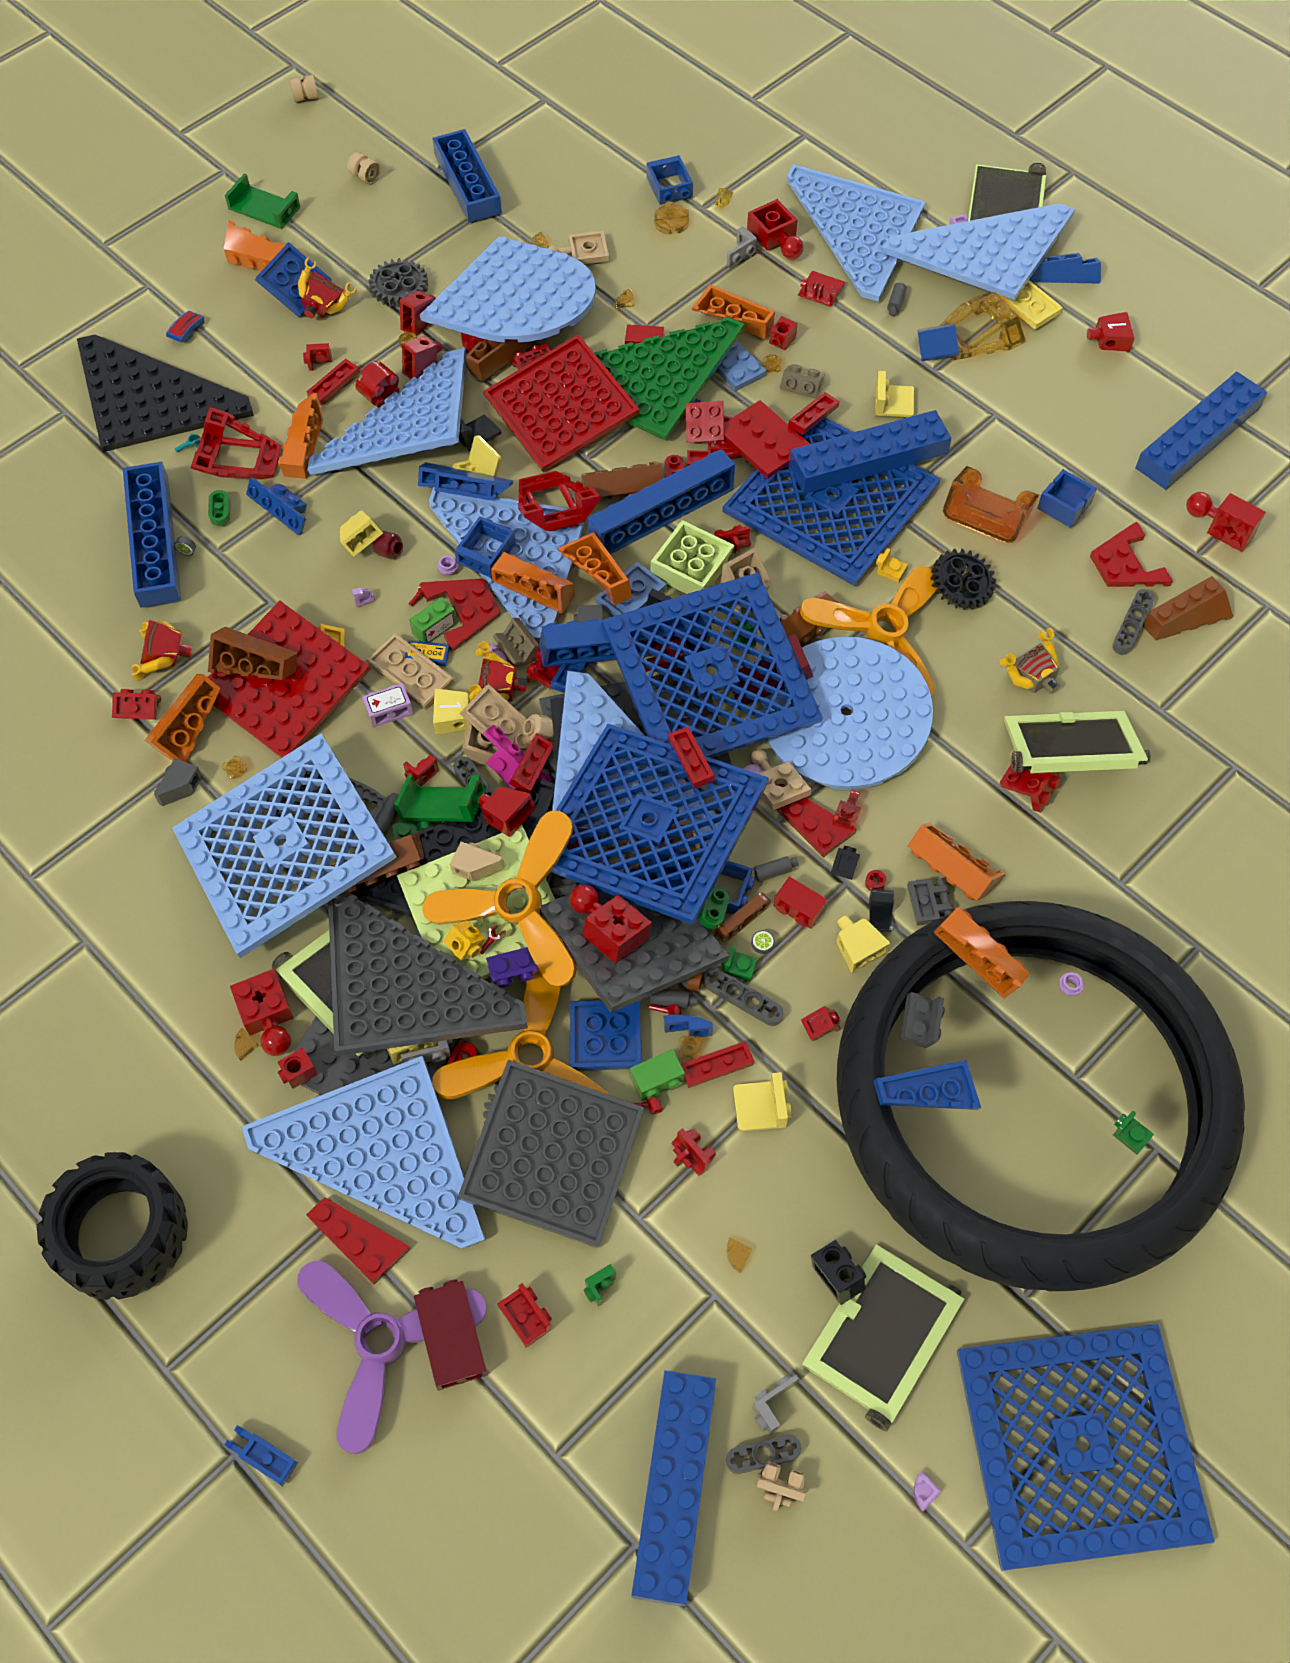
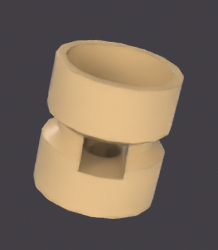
[290,75,318,102]
[347,152,381,184]

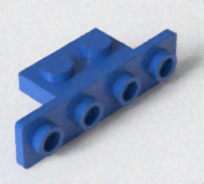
[246,478,307,535]

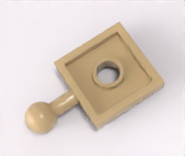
[547,230,609,264]
[751,749,811,810]

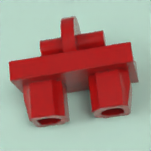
[714,525,751,553]
[671,1128,716,1176]

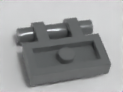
[907,878,955,925]

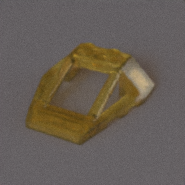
[939,292,1025,360]

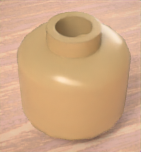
[523,714,554,741]

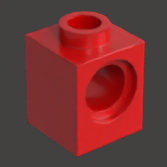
[769,316,798,350]
[277,1047,318,1089]

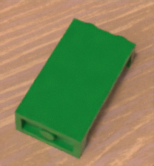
[225,173,301,229]
[394,775,486,822]

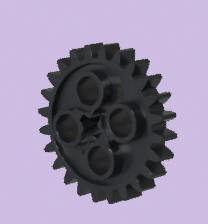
[930,548,996,610]

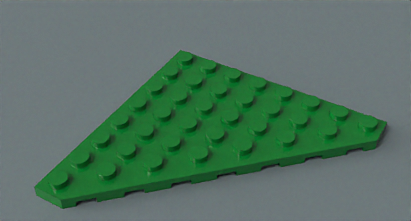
[593,317,745,441]

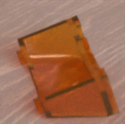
[943,466,1039,543]

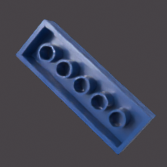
[432,129,502,222]

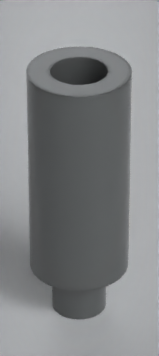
[887,283,907,316]
[753,856,799,882]
[651,989,698,1009]

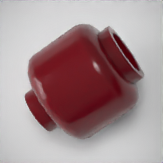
[373,531,403,559]

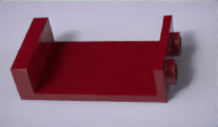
[732,634,814,705]
[414,1279,488,1391]

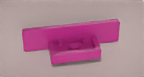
[483,725,553,789]

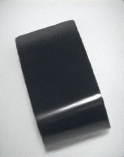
[869,889,894,932]

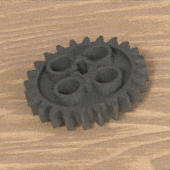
[368,258,428,307]

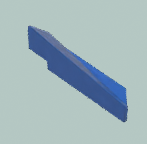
[1029,253,1101,284]
[418,462,513,501]

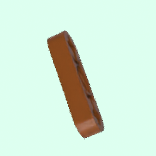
[716,892,771,942]

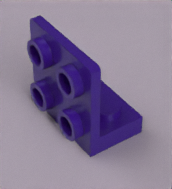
[486,947,538,988]

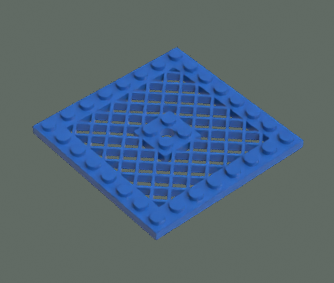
[722,417,941,586]
[601,572,823,773]
[551,724,769,925]
[957,1324,1215,1571]

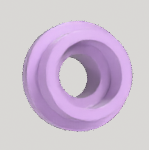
[438,556,458,575]
[1059,972,1084,996]

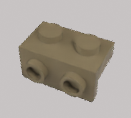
[780,364,825,398]
[493,618,539,665]

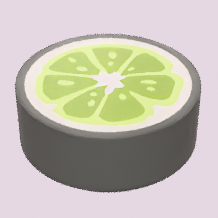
[174,537,196,555]
[751,930,775,954]

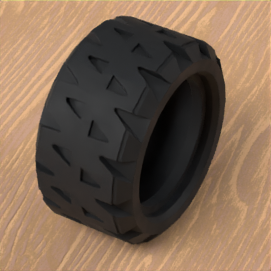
[37,1152,188,1300]

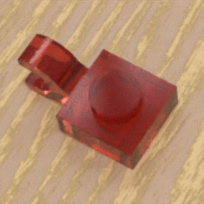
[833,789,861,828]

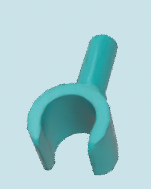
[175,433,200,452]

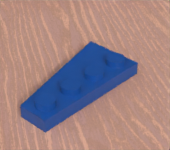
[873,1060,981,1110]

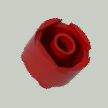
[355,361,400,408]

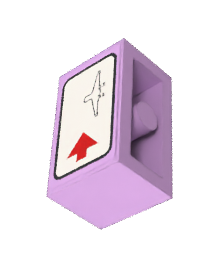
[363,683,413,728]

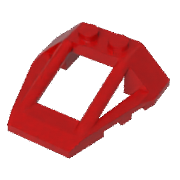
[190,407,282,479]
[518,471,601,532]

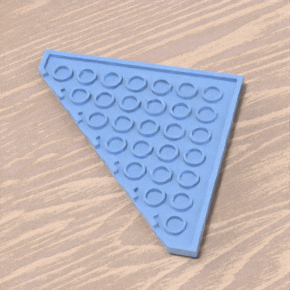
[787,164,925,302]
[882,203,1075,300]
[307,348,467,475]
[428,487,586,643]
[552,671,720,848]
[242,1056,486,1249]

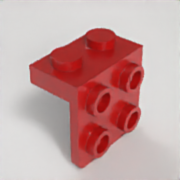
[1000,755,1061,813]

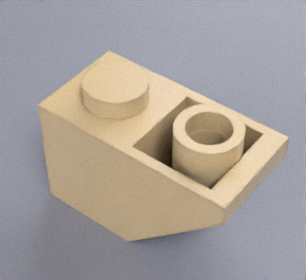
[449,842,505,881]

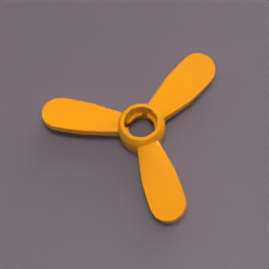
[800,566,937,697]
[422,810,577,987]
[432,969,609,1099]

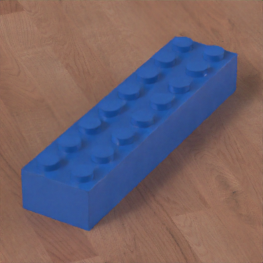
[1135,371,1267,490]
[789,410,952,494]
[588,449,735,554]
[123,461,181,608]
[539,612,712,667]
[631,1370,716,1607]

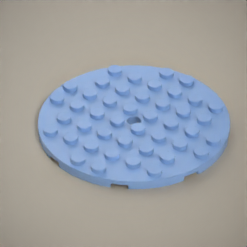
[762,637,933,790]

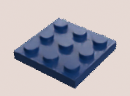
[255,242,332,317]
[570,1000,641,1070]

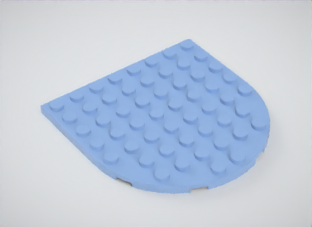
[420,236,596,342]

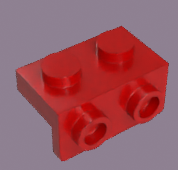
[497,1283,552,1348]

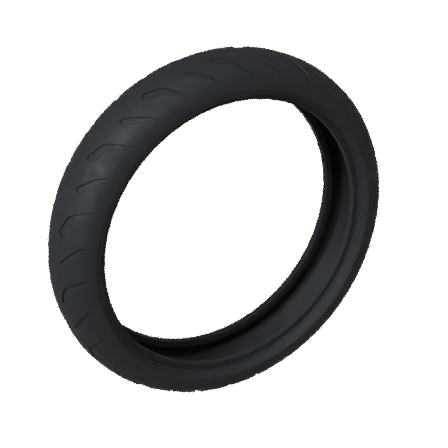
[836,901,1245,1292]

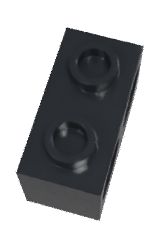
[811,1240,866,1305]

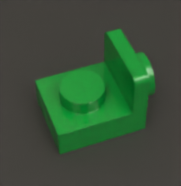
[722,946,757,982]
[1113,1110,1154,1155]
[583,1264,616,1306]

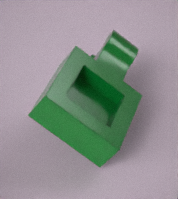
[392,821,430,841]

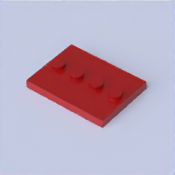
[724,400,810,479]

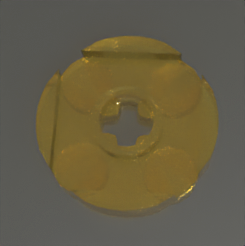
[654,201,689,234]

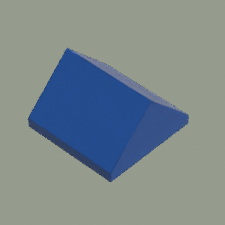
[917,323,959,361]

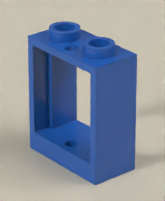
[646,155,693,205]
[455,516,516,578]
[698,861,755,914]

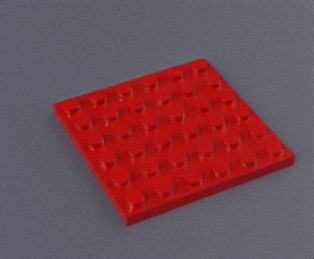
[483,334,640,472]
[208,600,371,758]

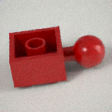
[747,199,804,260]
[1186,492,1266,552]
[569,884,652,964]
[230,969,294,1056]

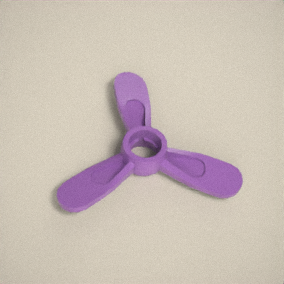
[297,1261,487,1454]

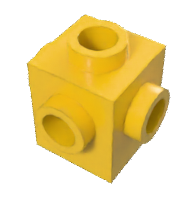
[443,920,485,960]

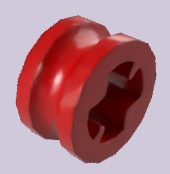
[865,870,886,891]

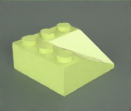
[651,520,734,594]

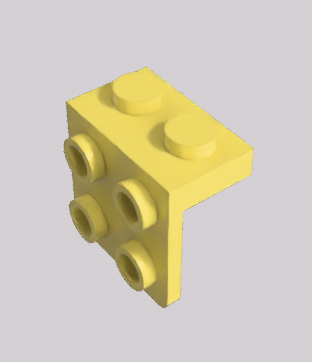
[453,435,501,477]
[733,1072,791,1132]

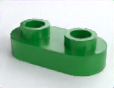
[208,490,230,526]
[699,887,729,930]

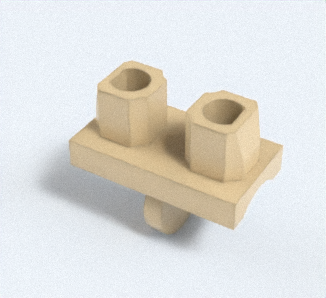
[756,1461,805,1512]

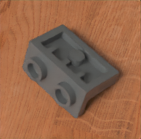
[900,992,945,1049]

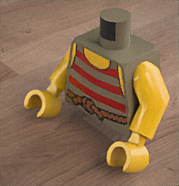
[999,628,1060,694]

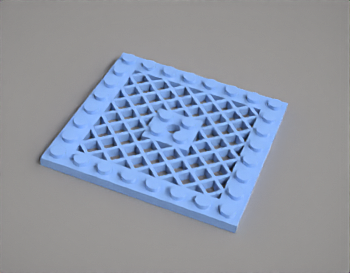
[172,734,397,958]

